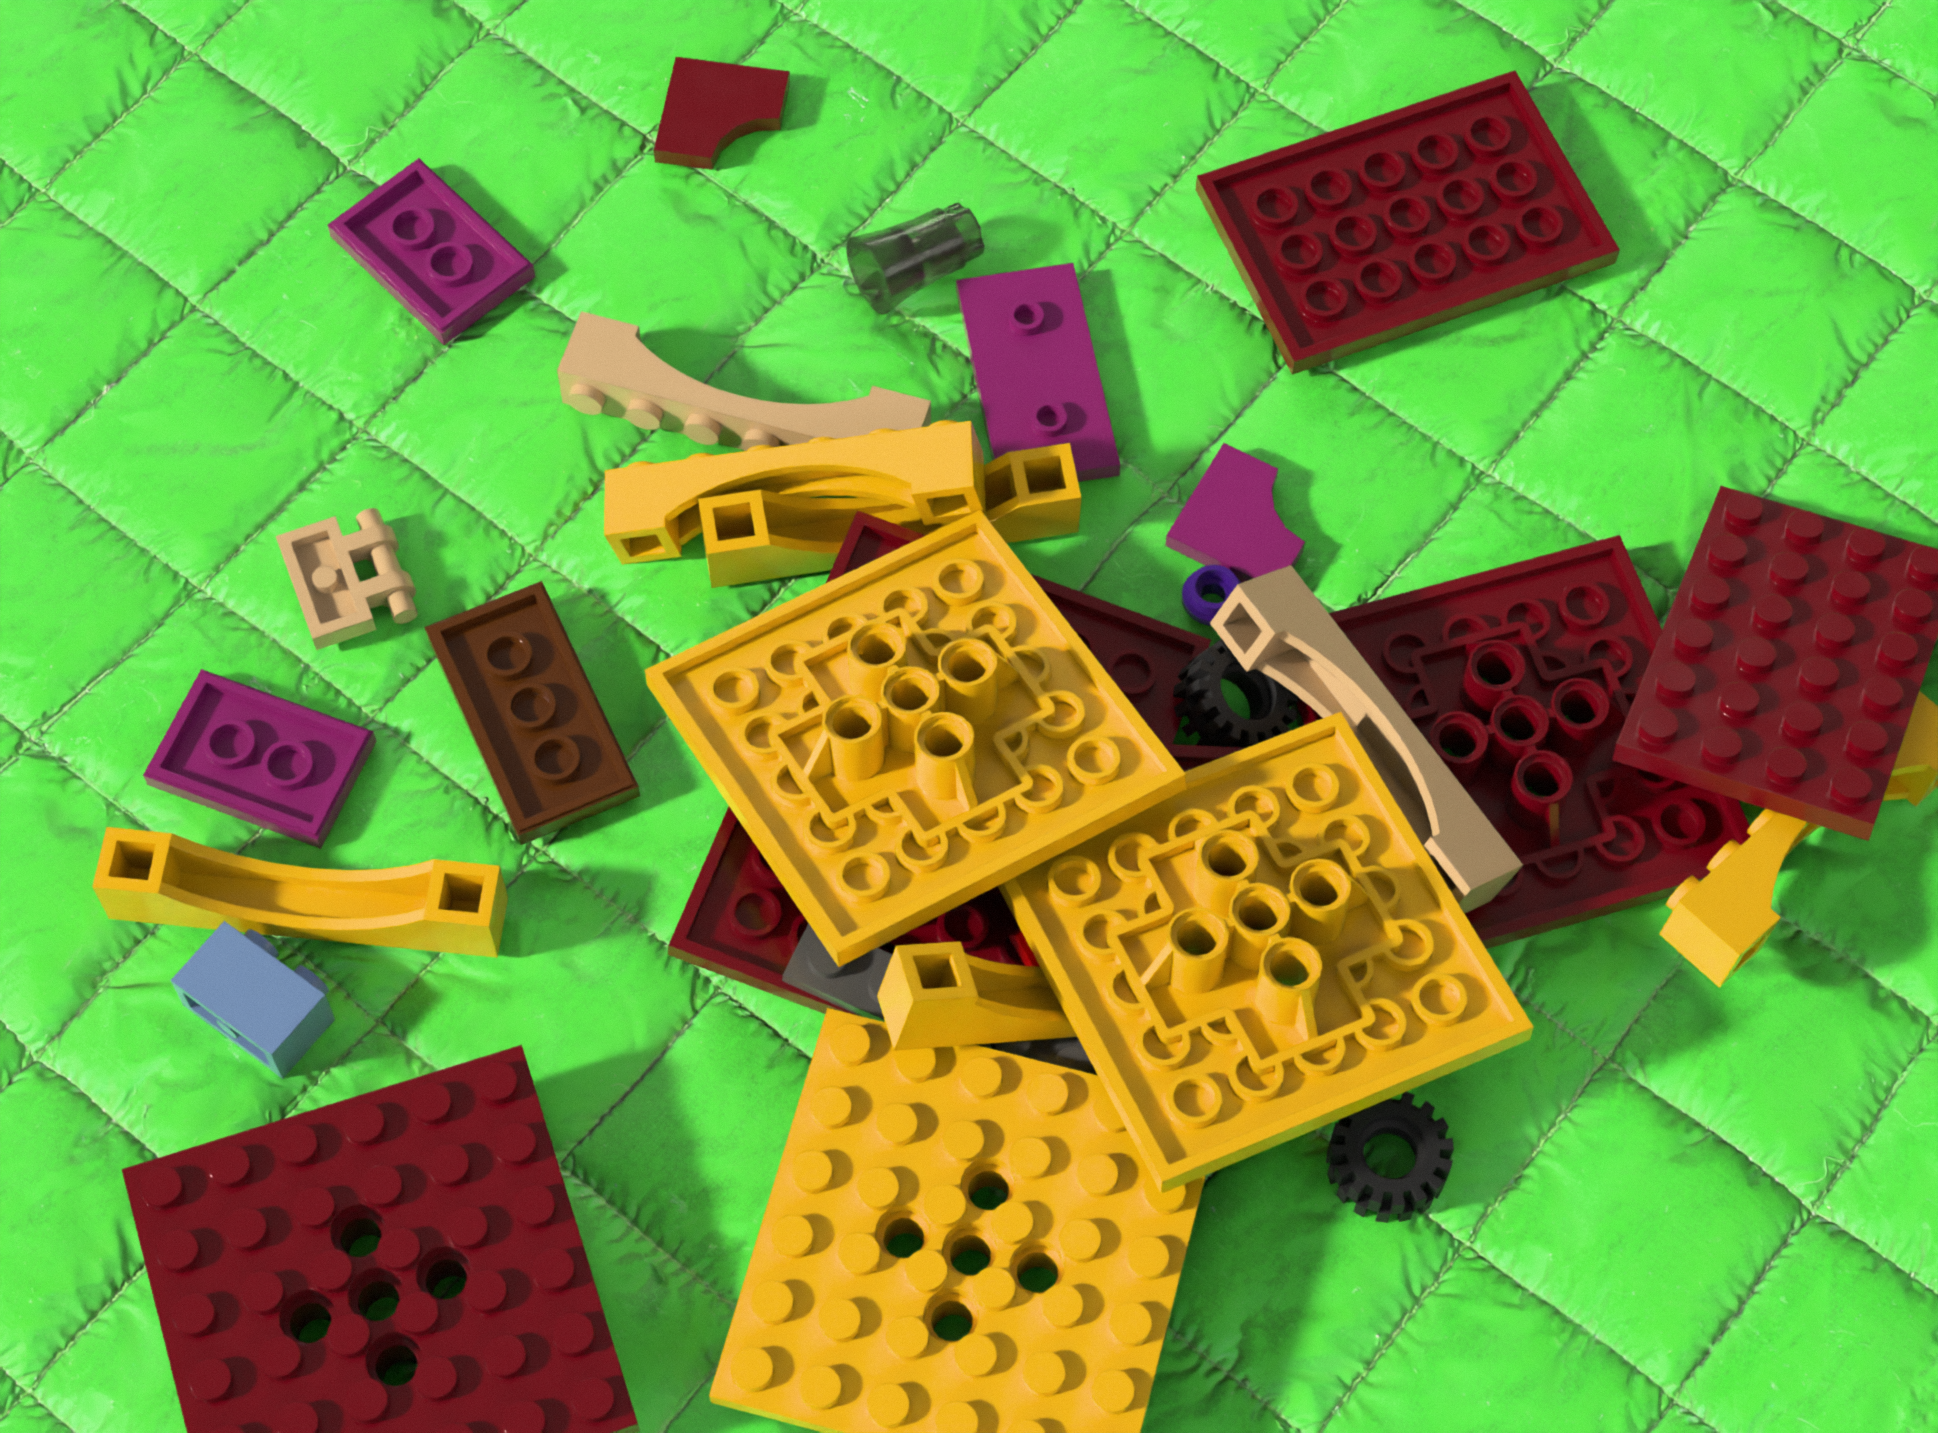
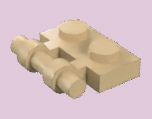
[276,508,418,650]

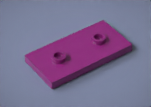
[956,263,1120,482]

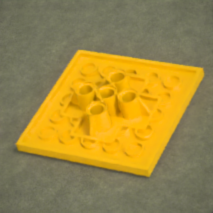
[645,510,1186,967]
[998,711,1534,1194]
[709,1008,1206,1433]

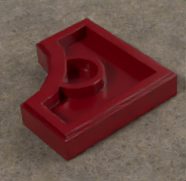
[654,57,790,170]

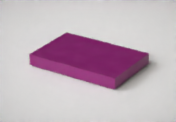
[327,158,535,345]
[143,669,377,849]

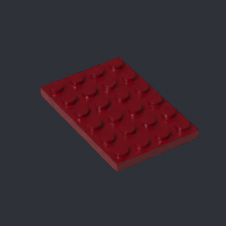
[1195,70,1620,375]
[1613,486,1938,841]

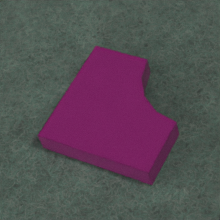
[1165,443,1305,583]

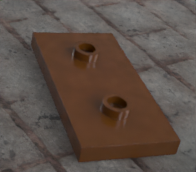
[424,581,640,845]

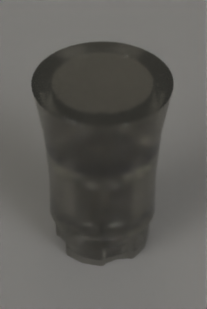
[846,202,985,314]

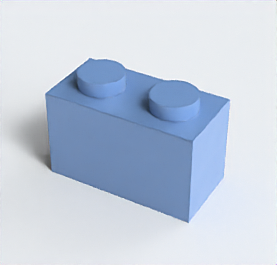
[170,921,335,1079]

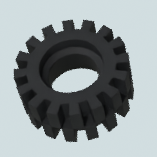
[1173,639,1298,748]
[1326,1092,1454,1223]

